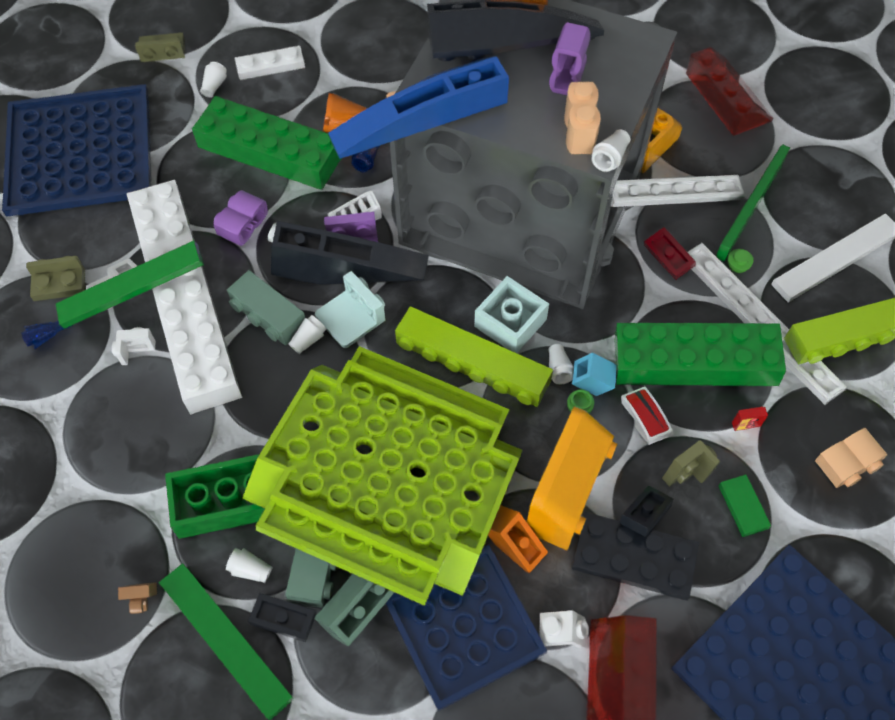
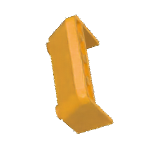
[641,108,682,173]
[527,406,618,551]

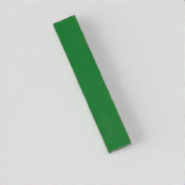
[716,144,790,262]
[56,240,204,328]
[159,563,293,720]

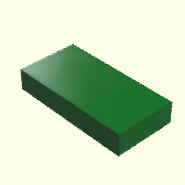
[718,475,771,537]

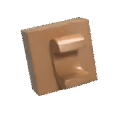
[118,582,157,614]

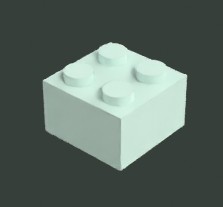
[474,276,549,353]

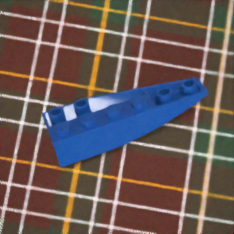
[328,56,509,159]

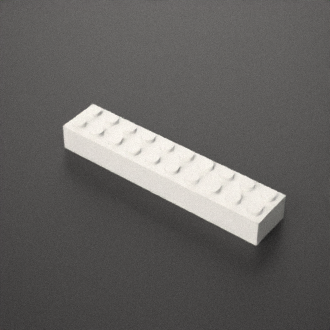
[127,180,242,415]

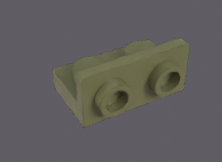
[135,33,185,62]
[26,256,85,301]
[662,440,720,487]

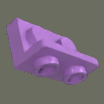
[324,211,378,242]

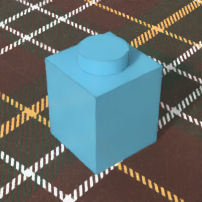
[572,352,617,396]

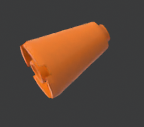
[323,93,368,133]

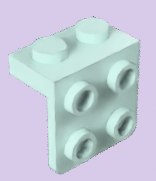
[315,271,385,348]

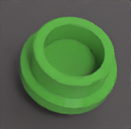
[727,249,753,273]
[567,389,594,413]

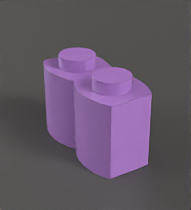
[549,23,590,95]
[214,190,268,246]

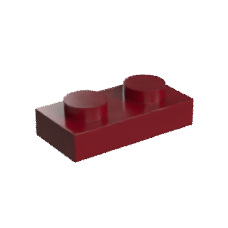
[644,227,696,280]

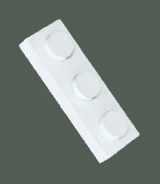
[235,46,305,80]

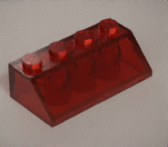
[686,47,773,136]
[586,615,657,720]

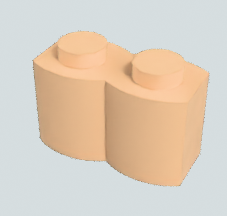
[564,82,601,154]
[815,428,888,488]

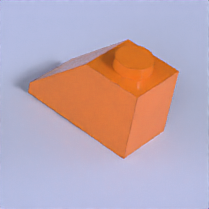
[488,505,548,573]

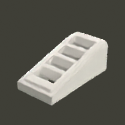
[328,190,382,220]

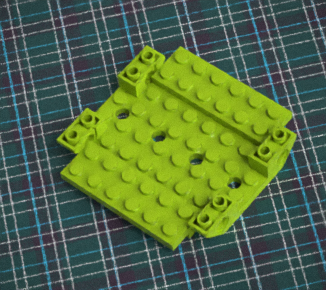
[243,346,522,606]

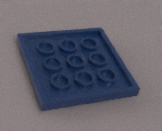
[385,545,547,712]

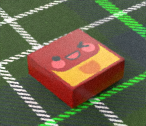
[732,406,768,431]

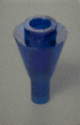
[21,320,73,349]

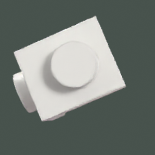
[112,327,156,365]
[539,610,589,648]

